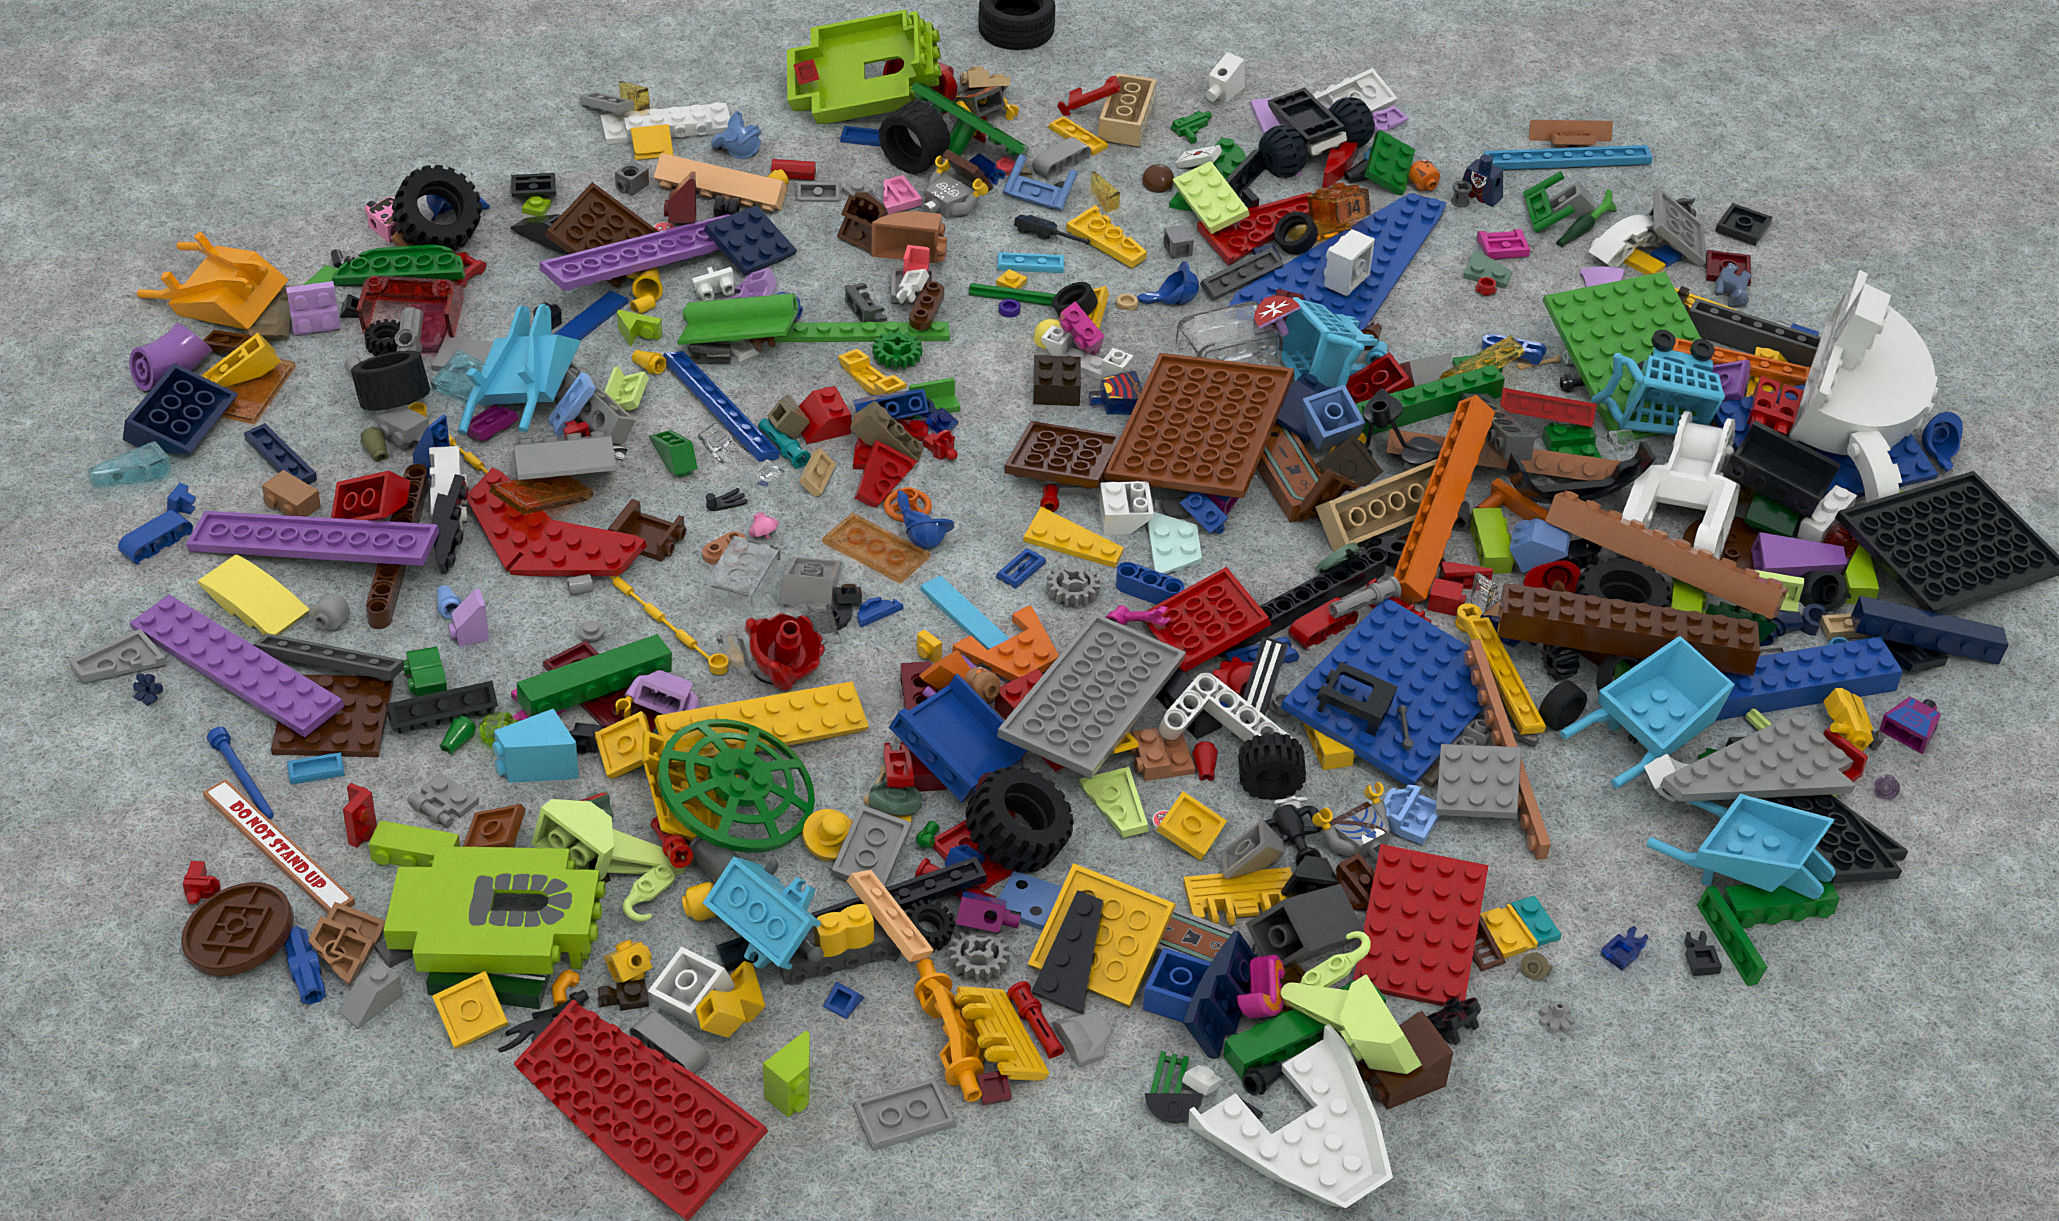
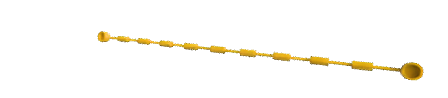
[408,402,729,675]

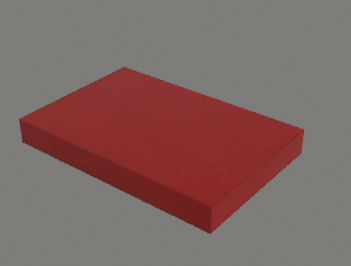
[932,819,1015,891]

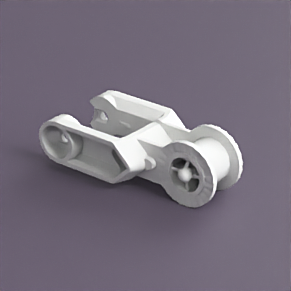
[1616,411,1740,559]

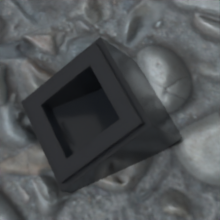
[339,294,369,318]

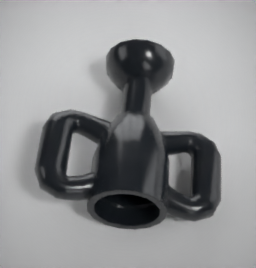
[1265,804,1323,867]

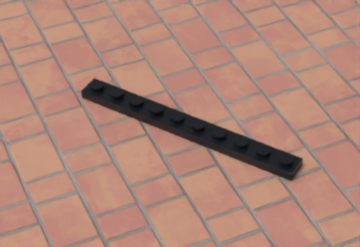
[716,857,987,972]

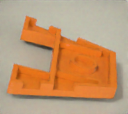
[952,605,1059,681]

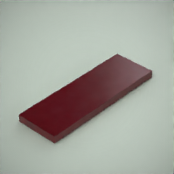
[543,640,659,732]

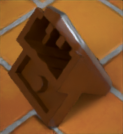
[837,191,889,252]

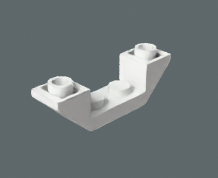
[1041,325,1133,381]

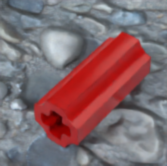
[771,159,816,180]

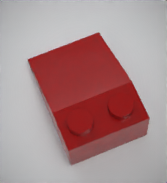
[1346,352,1414,404]

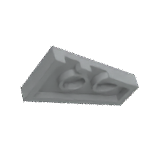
[69,629,167,683]

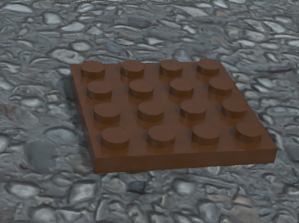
[544,182,659,289]
[1004,421,1121,489]
[271,674,394,757]

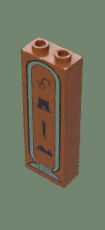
[1257,422,1322,522]

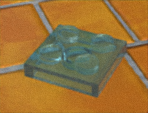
[431,349,485,404]

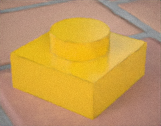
[996,269,1027,289]
[917,629,942,663]

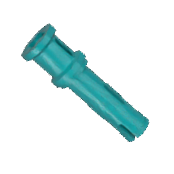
[758,418,811,469]

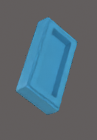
[287,752,345,785]

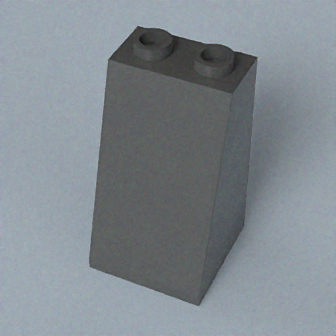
[1245,884,1365,969]

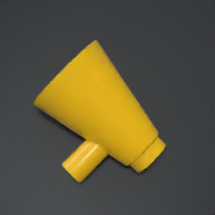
[627,267,663,301]

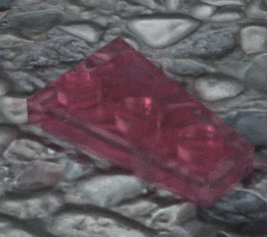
[409,303,455,353]

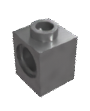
[615,160,649,196]
[1163,225,1194,259]

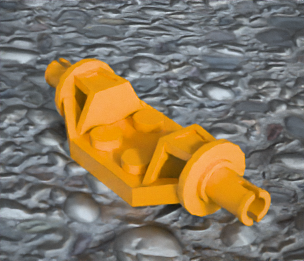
[914,958,987,1102]

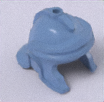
[711,110,762,159]

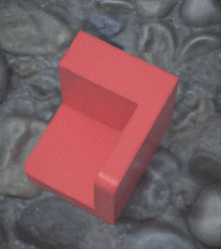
[903,245,930,278]

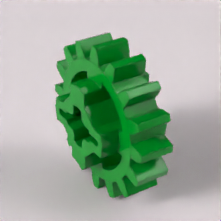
[872,330,922,370]

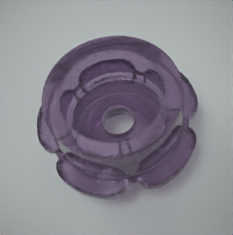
[1874,774,1900,799]

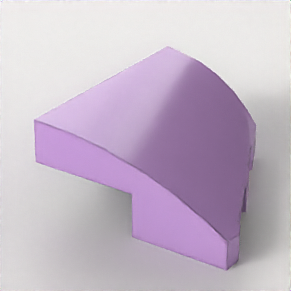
[1580,266,1625,287]
[724,267,777,299]

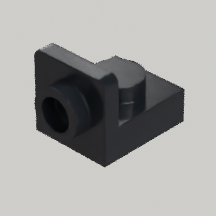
[569,723,602,754]

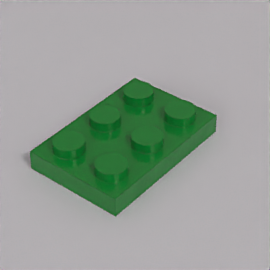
[1364,129,1415,195]

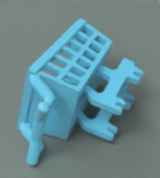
[1276,297,1378,388]

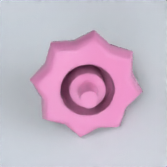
[749,512,779,539]

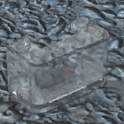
[1175,301,1283,366]

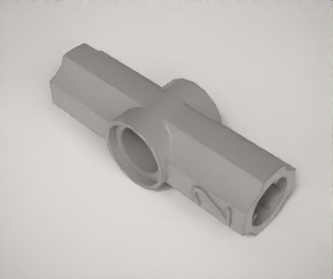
[395,307,423,353]

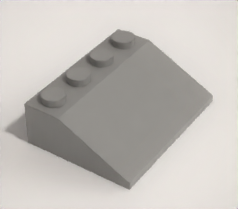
[513,431,617,480]

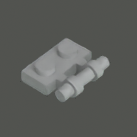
[407,773,479,827]

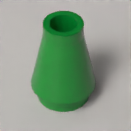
[439,716,476,755]

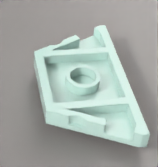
[1147,512,1202,574]

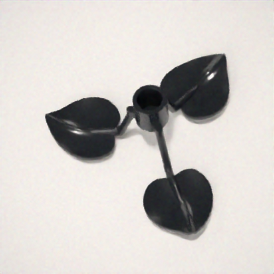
[1334,388,1442,465]

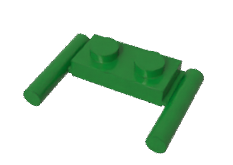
[1523,171,1575,233]

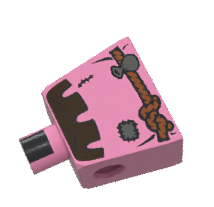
[365,197,397,243]

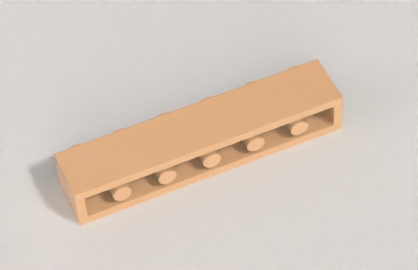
[654,153,788,213]

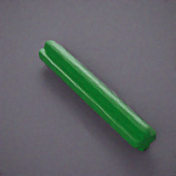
[969,283,1056,306]

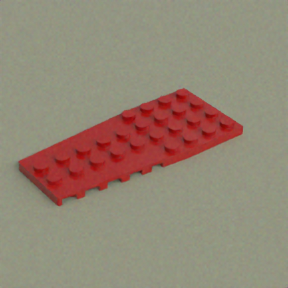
[514,1000,768,1221]

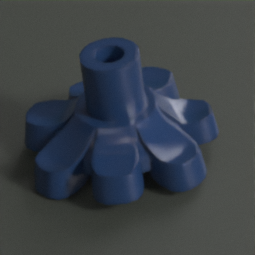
[133,674,163,706]

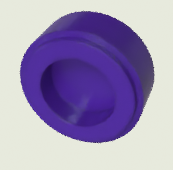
[998,299,1021,318]

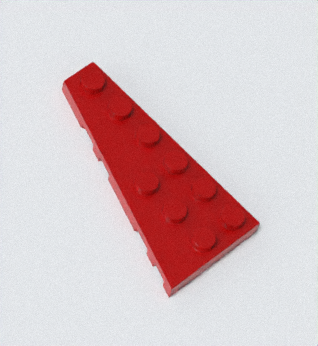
[1197,192,1321,266]

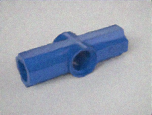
[284,926,326,1005]

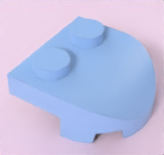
[1384,785,1441,845]

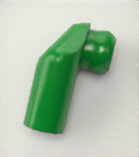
[916,821,940,848]

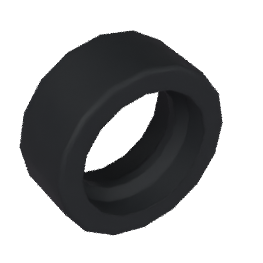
[1274,211,1318,255]
[1052,282,1098,318]
[1539,680,1588,731]

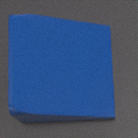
[945,844,986,867]
[823,981,865,1019]

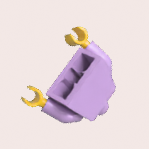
[616,670,699,719]

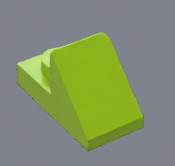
[617,309,662,346]

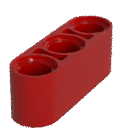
[1288,597,1359,650]

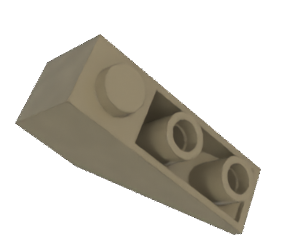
[850,401,924,463]

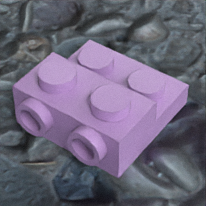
[286,281,341,335]

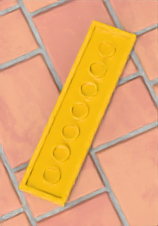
[654,681,869,767]

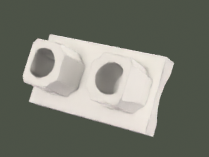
[692,267,736,301]

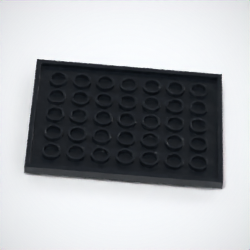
[1835,471,2059,614]

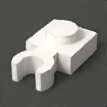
[896,269,929,304]

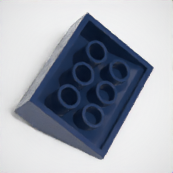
[122,363,238,455]

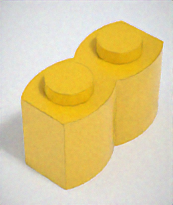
[814,904,874,957]

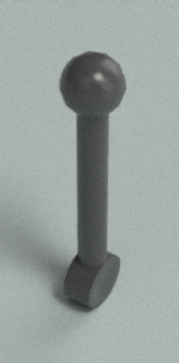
[1397,705,1414,750]

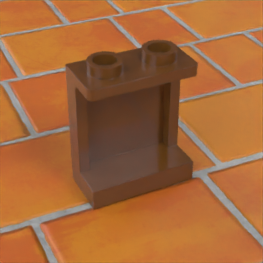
[608,499,687,562]

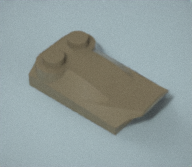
[242,285,291,341]

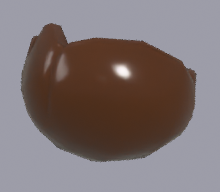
[1142,164,1174,193]

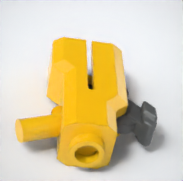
[1824,688,1884,752]

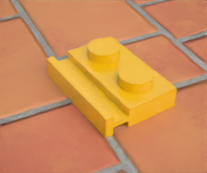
[1480,904,1538,959]

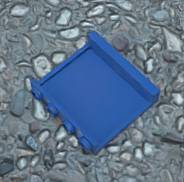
[888,674,1028,803]

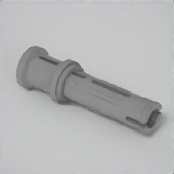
[1329,576,1401,619]

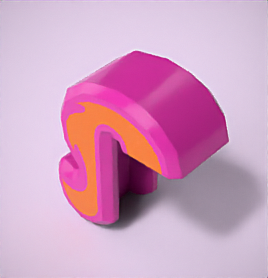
[1236,955,1285,1019]

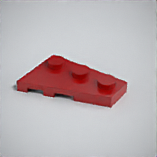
[854,440,918,508]

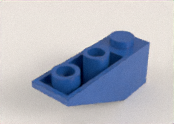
[853,389,929,419]
[412,414,450,479]

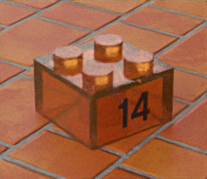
[1307,183,1371,225]

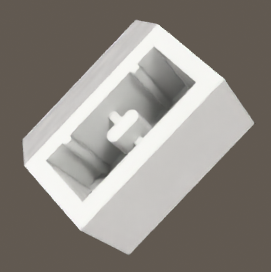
[1099,481,1154,535]

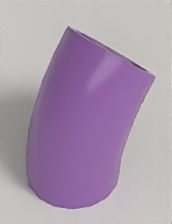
[129,322,213,391]

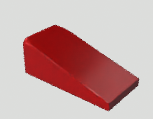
[1438,562,1493,589]

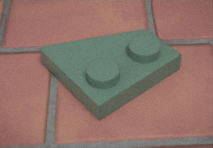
[1463,249,1512,289]

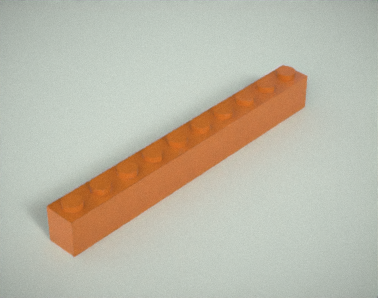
[1393,395,1495,604]

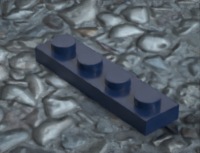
[244,423,317,484]

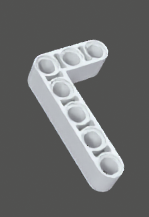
[1159,673,1292,742]

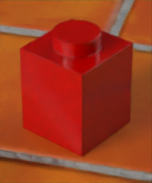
[1427,578,1467,617]

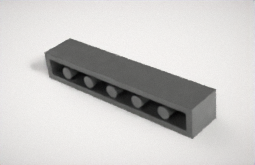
[1689,298,1821,367]

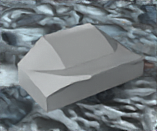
[1053,1010,1112,1068]

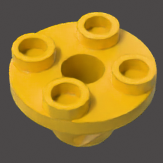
[801,809,852,862]

